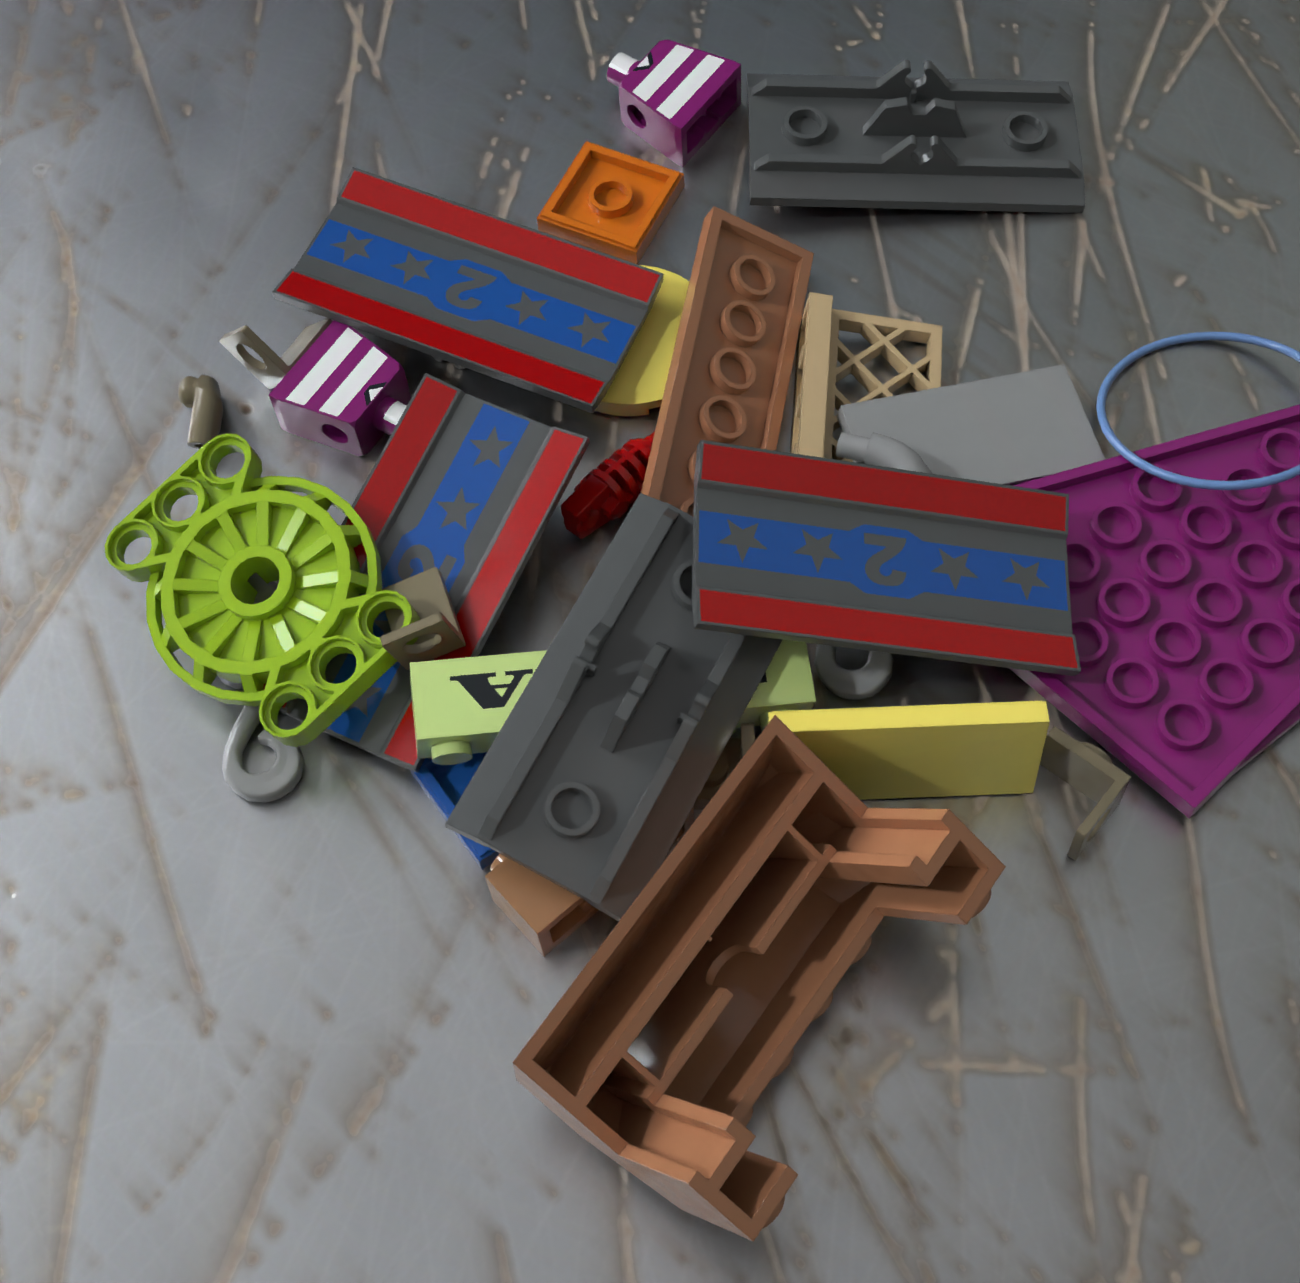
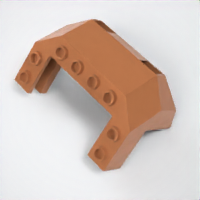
[512,715,1006,1242]

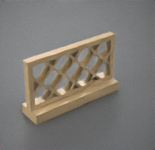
[790,292,942,462]

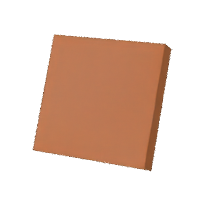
[537,141,685,265]

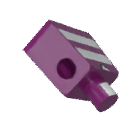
[607,39,741,167]
[269,320,411,457]

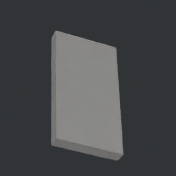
[837,364,1105,486]

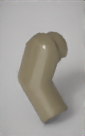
[178,374,223,449]

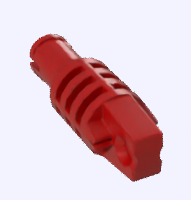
[561,431,655,539]

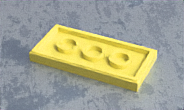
[768,701,1050,800]

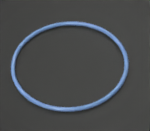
[1096,332,1300,490]

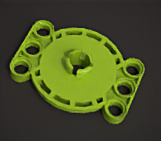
[105,433,420,747]

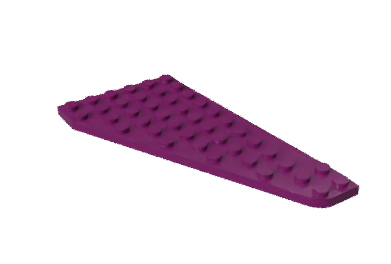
[1009,404,1300,819]

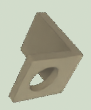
[219,318,332,389]
[380,567,466,670]
[1040,726,1131,861]

